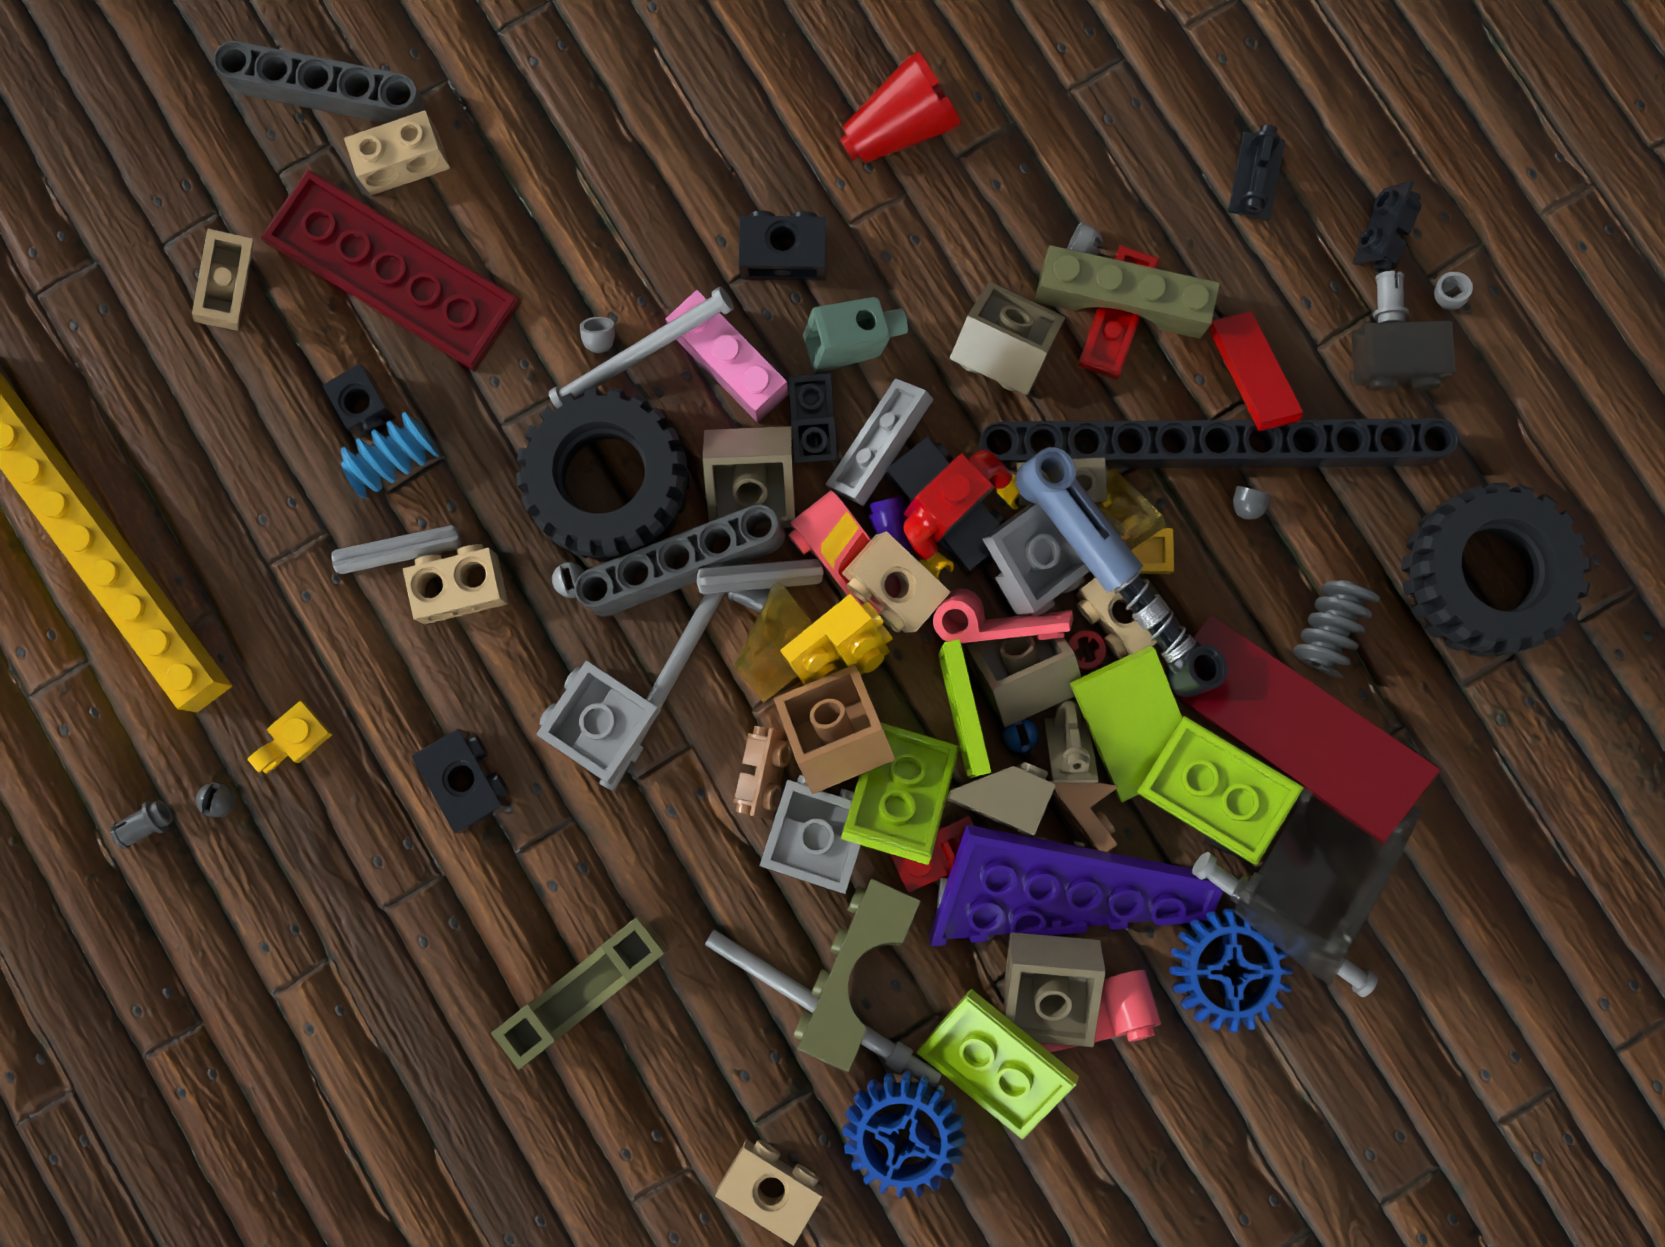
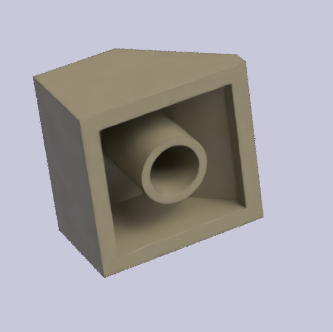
[949,281,1066,395]
[703,426,795,529]
[963,612,1081,727]
[946,762,1056,835]
[1003,932,1105,1047]

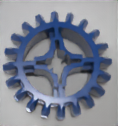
[1169,908,1294,1033]
[842,1070,966,1199]

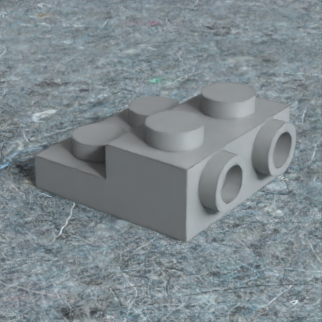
[982,502,1090,616]
[536,661,661,785]
[759,775,861,894]

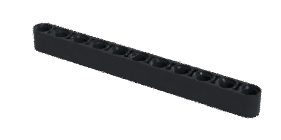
[977,418,1459,469]

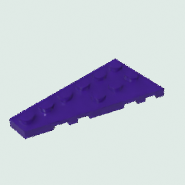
[928,825,1223,946]

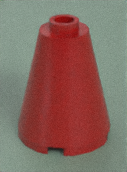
[840,51,962,163]

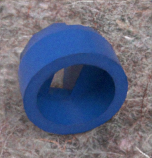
[1002,718,1039,753]

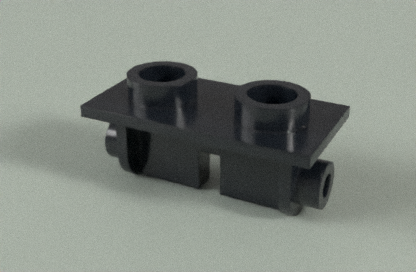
[1228,125,1285,221]
[1352,181,1422,274]

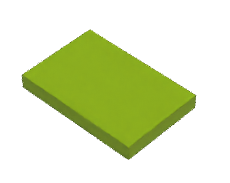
[938,639,991,779]
[1070,646,1182,802]
[1137,716,1304,866]
[841,722,960,865]
[917,989,1079,1140]

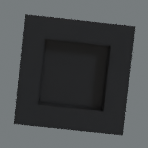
[322,364,396,438]

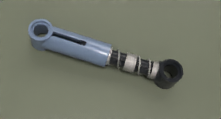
[1016,447,1228,697]

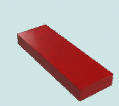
[1077,245,1160,380]
[1209,311,1303,431]

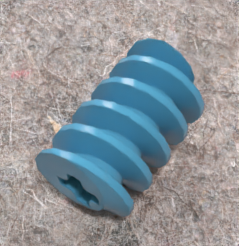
[341,412,440,499]

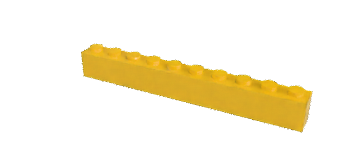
[0,372,232,713]

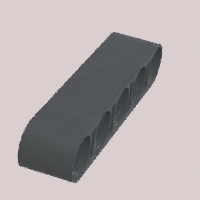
[213,41,426,123]
[574,505,785,616]

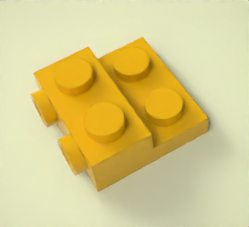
[780,594,893,685]

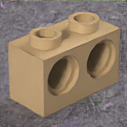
[344,110,450,196]
[403,544,508,625]

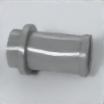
[1373,271,1409,329]

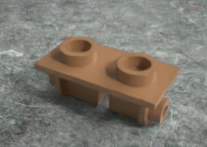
[733,726,792,820]

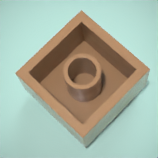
[773,664,896,794]

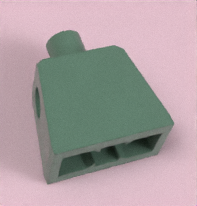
[803,297,908,375]

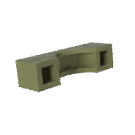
[1034,245,1220,339]
[793,879,921,1072]
[491,914,670,1070]

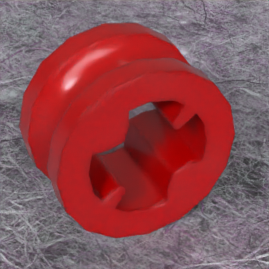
[1067,630,1106,671]

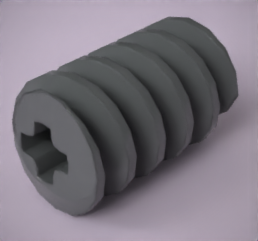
[1293,580,1380,678]

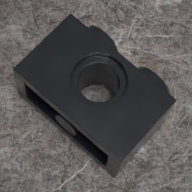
[739,211,826,281]
[412,729,510,833]

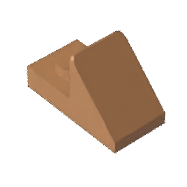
[1047,778,1118,852]

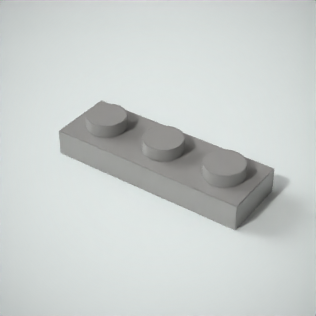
[825,378,934,506]

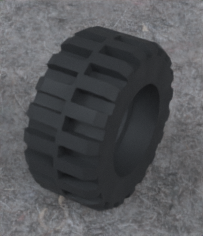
[516,387,690,561]
[1401,482,1592,657]

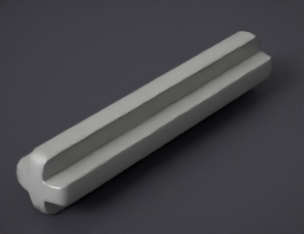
[332,525,461,574]
[696,558,824,594]

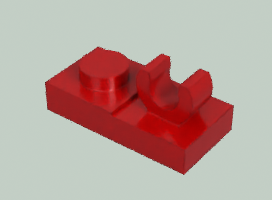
[890,816,974,893]

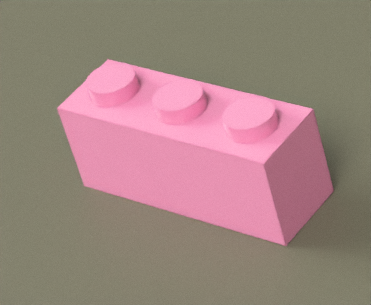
[665,290,789,423]

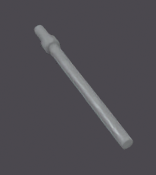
[599,593,725,792]
[705,930,942,1089]

